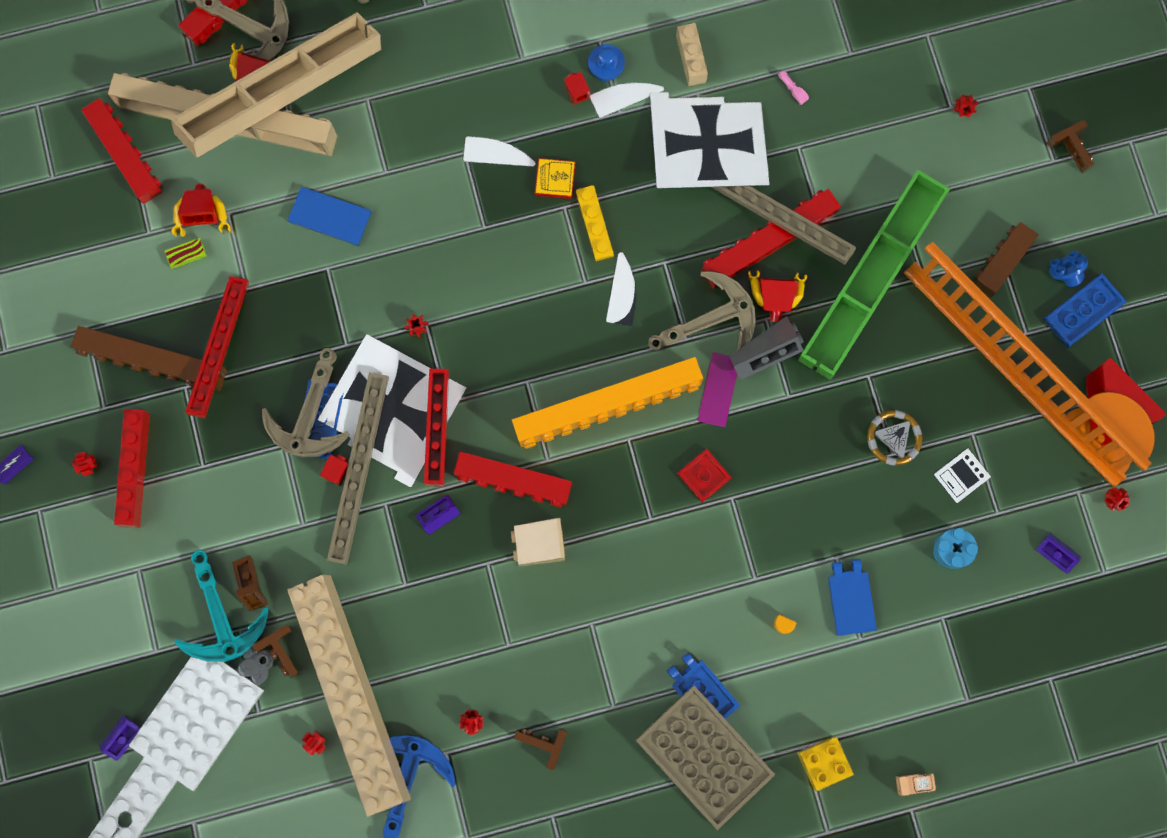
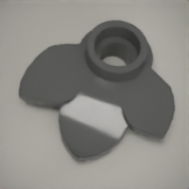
[237,648,274,686]

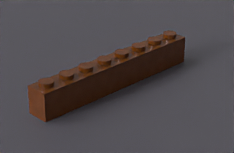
[71,326,227,391]

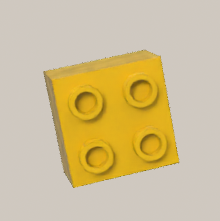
[797,736,854,791]

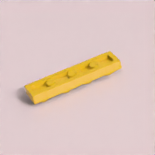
[576,185,614,261]

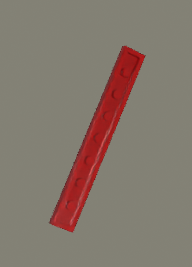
[185,276,249,418]

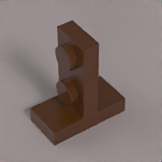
[1046,120,1094,173]
[232,556,268,611]
[252,625,298,678]
[514,729,567,771]

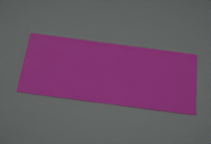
[698,352,737,427]

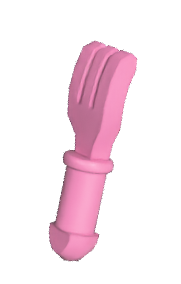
[778,71,809,105]

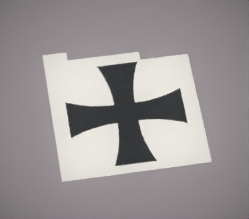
[650,92,769,188]
[318,334,466,487]

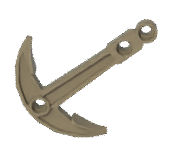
[186,0,289,61]
[648,271,756,351]
[262,348,350,457]

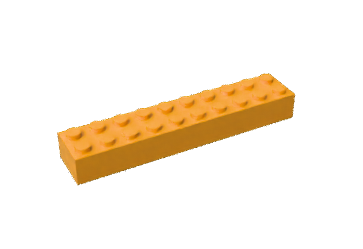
[512,357,703,449]

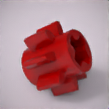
[954,94,978,118]
[404,313,428,338]
[72,451,97,476]
[1104,487,1130,511]
[459,710,484,735]
[301,730,326,756]

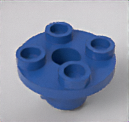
[588,44,625,82]
[1049,251,1088,287]

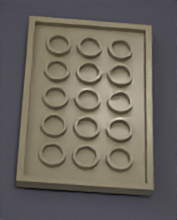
[635,685,775,830]

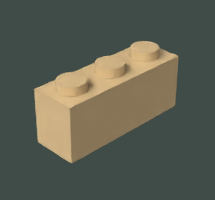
[676,23,708,86]

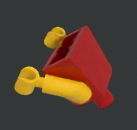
[229,43,280,81]
[171,183,231,237]
[748,270,807,322]

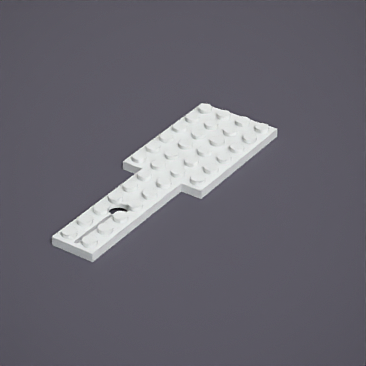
[88,657,264,838]

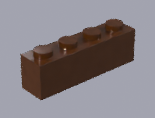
[974,222,1039,297]

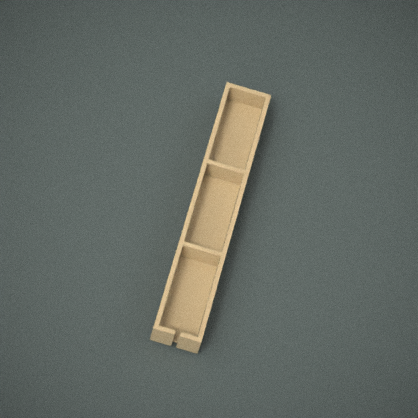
[171,12,381,158]
[108,73,337,157]
[287,575,411,817]

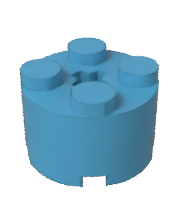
[933,528,978,569]

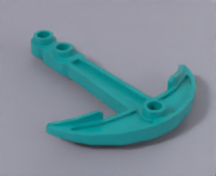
[174,550,268,662]

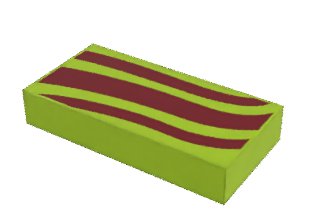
[165,238,207,269]

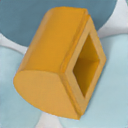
[774,615,797,634]

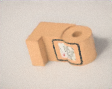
[896,773,936,796]

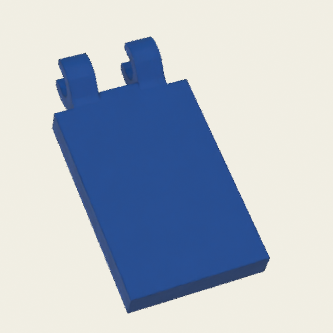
[828,559,877,636]
[666,653,740,719]

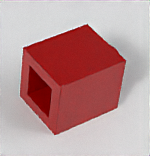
[564,72,590,105]
[320,454,348,486]

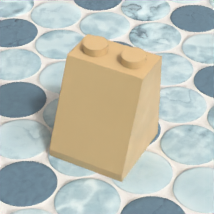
[511,518,565,566]

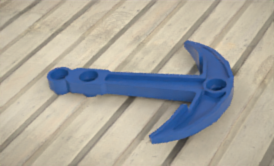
[383,735,455,838]

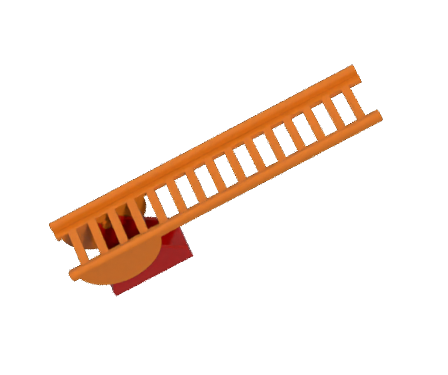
[904,242,1166,487]

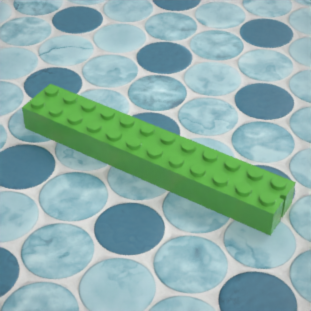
[798,170,950,380]

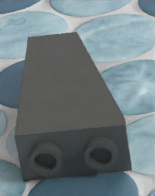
[730,317,804,380]

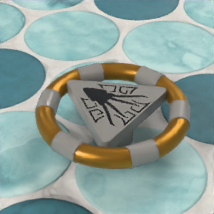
[867,410,922,466]

